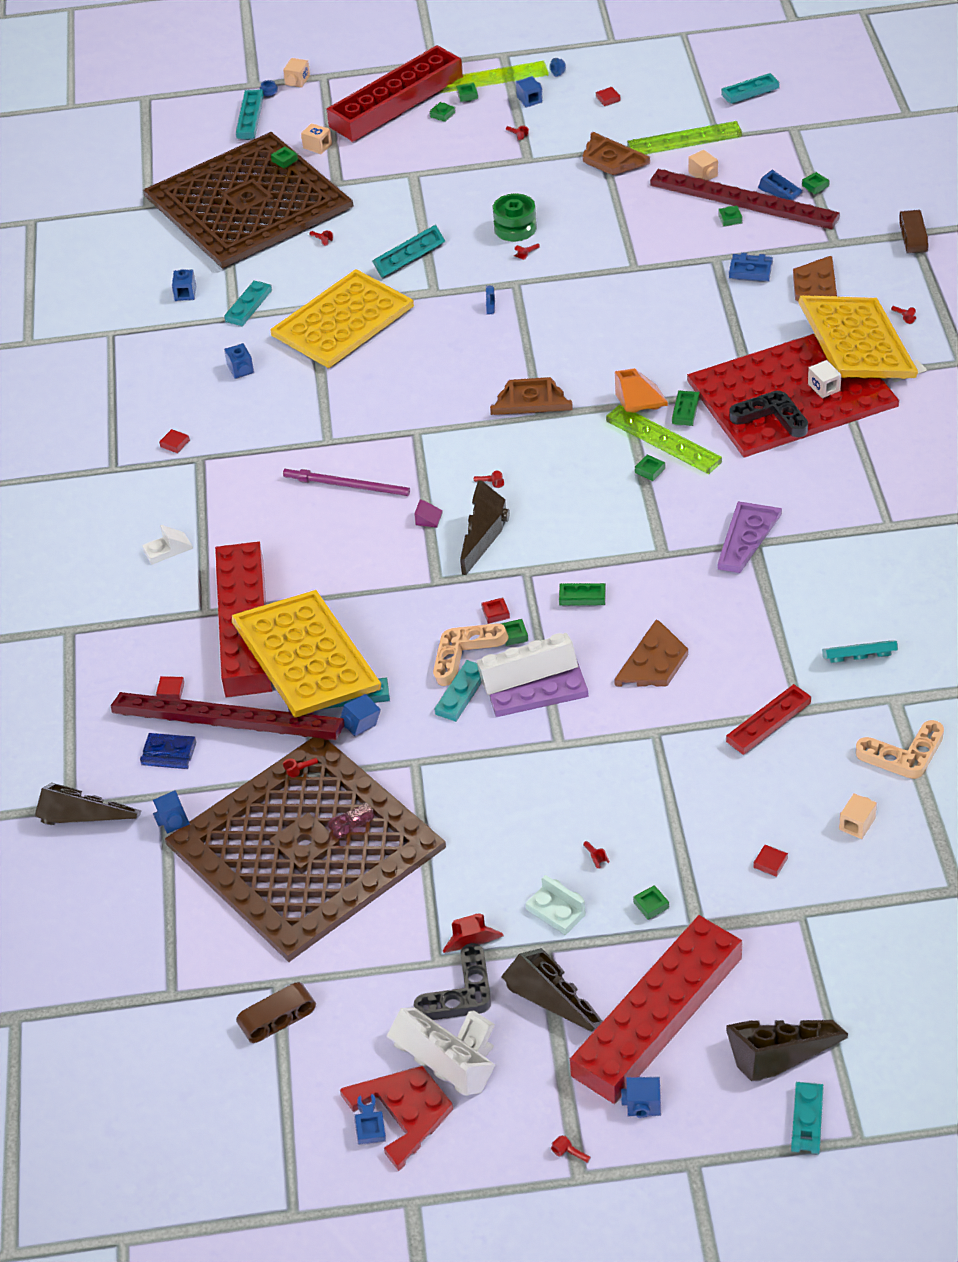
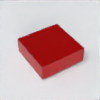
[596,86,621,106]
[159,429,190,453]
[481,597,510,624]
[156,676,184,699]
[753,844,788,877]

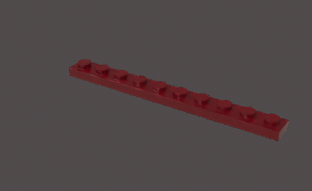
[650,169,840,230]
[111,692,344,740]

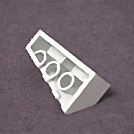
[476,633,578,695]
[387,1007,495,1096]

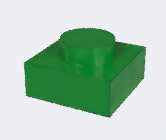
[456,83,478,102]
[429,102,455,122]
[271,146,298,168]
[802,172,830,194]
[718,206,742,227]
[635,454,665,481]
[500,619,528,646]
[633,885,669,920]

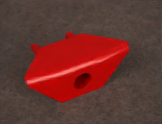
[443,913,504,953]

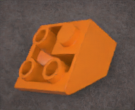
[615,368,668,413]

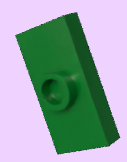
[672,390,699,426]
[559,583,606,606]

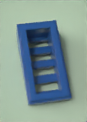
[758,169,803,200]

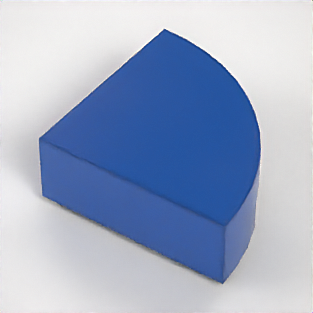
[486,285,495,314]

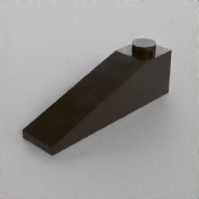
[460,480,510,575]
[34,782,141,825]
[501,948,603,1032]
[726,1020,848,1081]

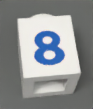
[808,360,841,398]

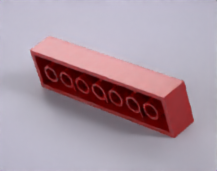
[326,45,463,142]
[215,541,272,698]
[570,915,742,1105]

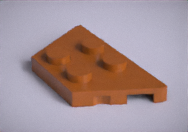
[582,132,650,175]
[793,256,837,301]
[490,377,573,415]
[614,619,688,687]

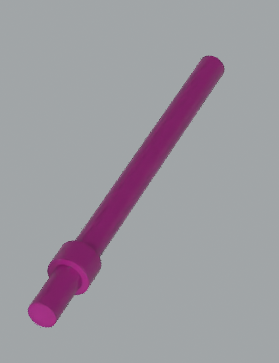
[283,468,410,496]

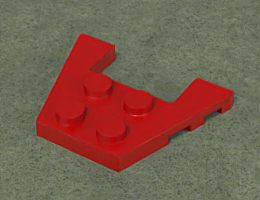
[339,1066,453,1171]

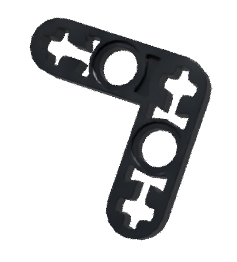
[729,391,808,437]
[414,943,491,1020]

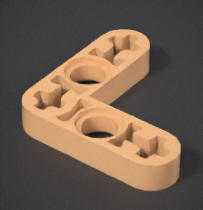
[433,623,508,686]
[855,720,944,779]

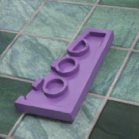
[718,501,782,573]
[490,658,589,717]

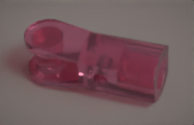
[327,802,374,838]

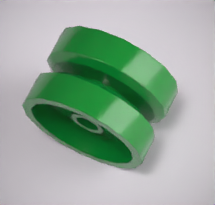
[492,193,537,242]

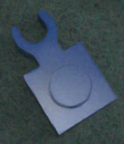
[354,1094,386,1145]

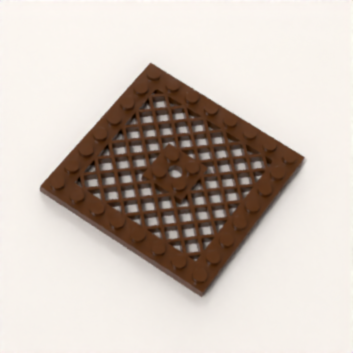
[143,131,354,268]
[165,737,446,962]

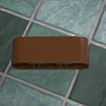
[899,210,928,253]
[236,982,316,1043]

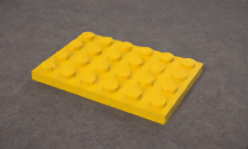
[270,269,414,368]
[798,295,918,379]
[232,590,381,718]

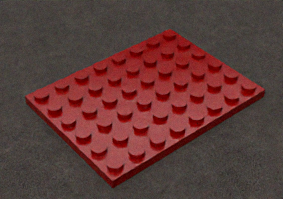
[687,334,899,458]

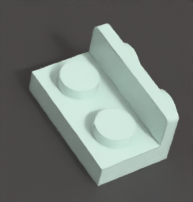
[525,875,585,935]

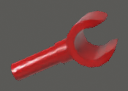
[506,126,529,140]
[309,230,333,246]
[514,243,540,260]
[891,306,916,324]
[474,470,504,488]
[283,758,318,778]
[583,841,610,869]
[551,1135,591,1163]

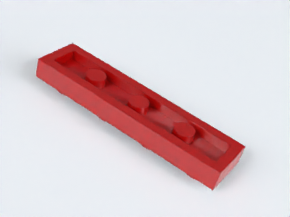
[726,684,812,755]

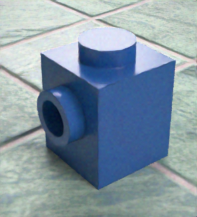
[516,76,543,108]
[172,269,196,301]
[224,343,254,379]
[340,694,381,736]
[153,790,190,834]
[621,1077,661,1118]

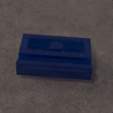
[140,733,196,769]

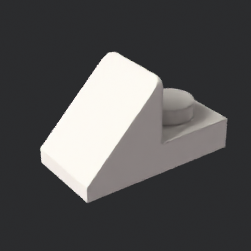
[142,525,193,565]
[457,1011,495,1057]

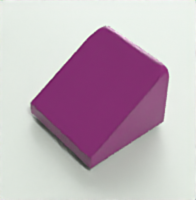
[415,499,443,528]

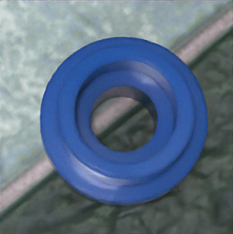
[549,58,566,77]
[259,80,278,96]

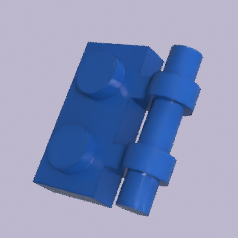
[729,252,773,281]

